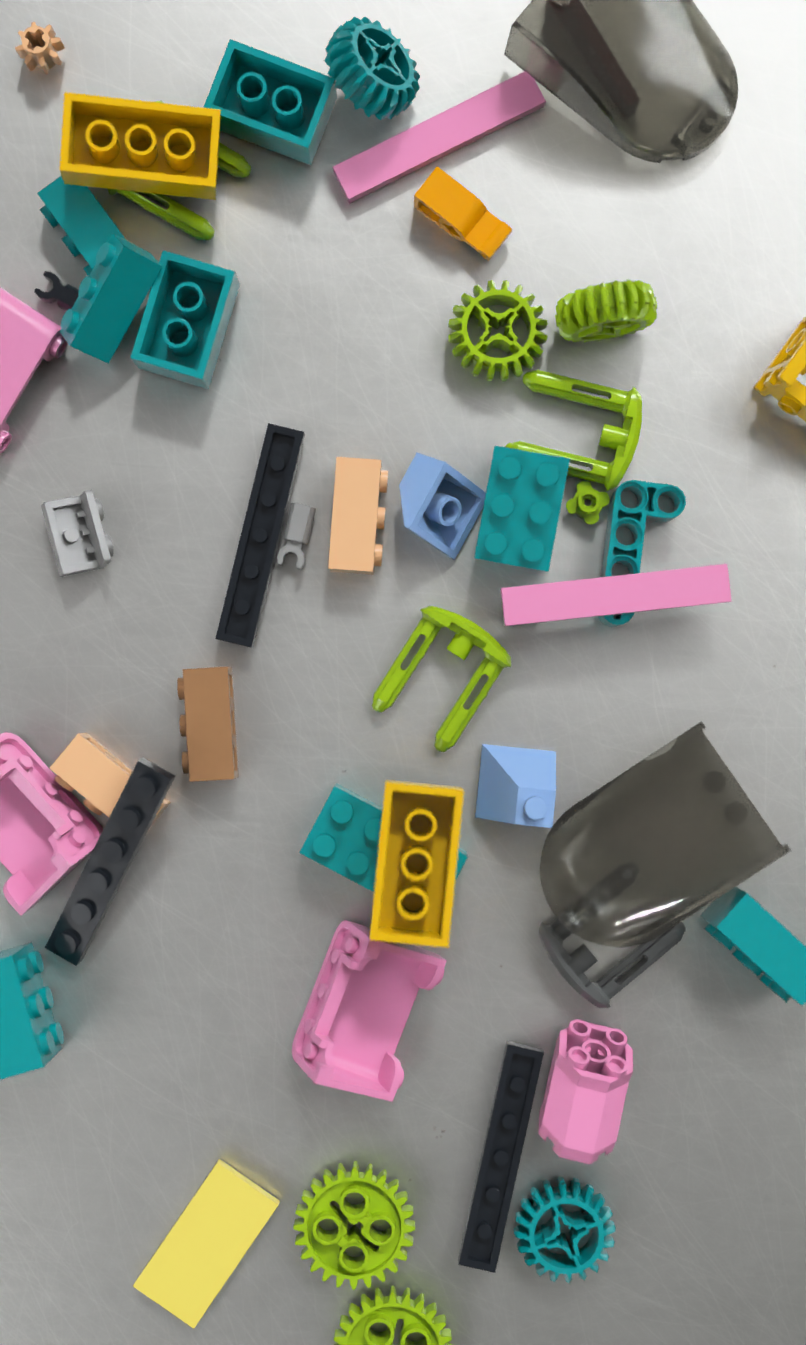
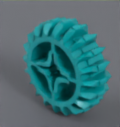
[324,16,420,121]
[514,1176,616,1284]

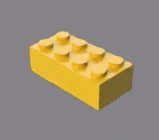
[60,92,220,200]
[370,779,464,948]

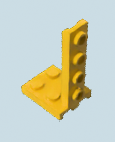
[753,316,806,422]

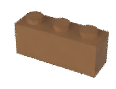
[177,666,239,782]

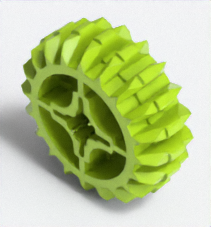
[448,280,548,382]
[555,280,658,343]

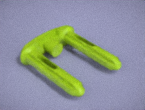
[107,101,251,241]
[505,370,642,491]
[372,605,512,752]

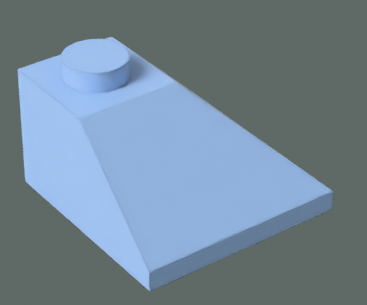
[399,453,486,560]
[475,744,556,828]

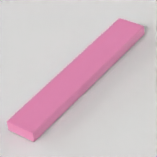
[333,69,546,204]
[500,564,732,627]

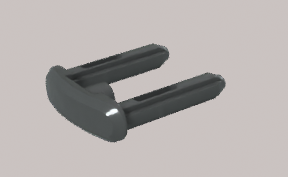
[538,862,686,1008]

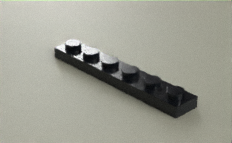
[215,423,305,648]
[45,757,175,966]
[458,1041,544,1273]

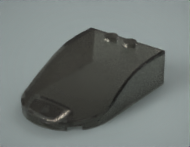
[504,0,738,163]
[540,721,791,948]

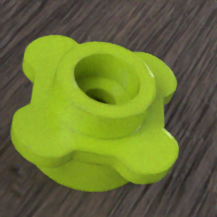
[566,481,610,525]

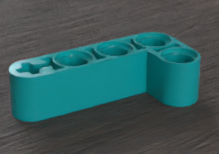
[598,480,686,627]

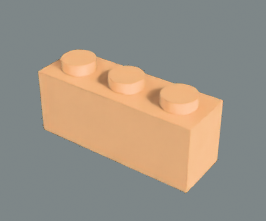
[328,457,388,575]
[50,733,171,827]

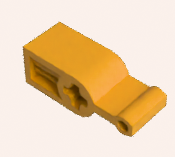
[414,166,512,261]

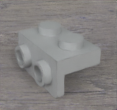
[41,490,113,577]

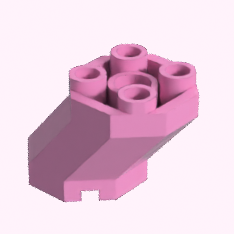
[538,1019,633,1164]

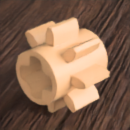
[15,22,65,74]

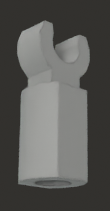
[277,503,316,570]

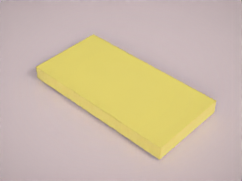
[133,1159,280,1329]

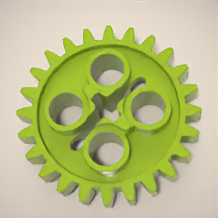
[293,1161,415,1290]
[334,1285,453,1345]

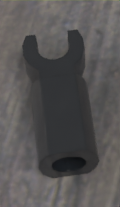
[34,271,79,311]

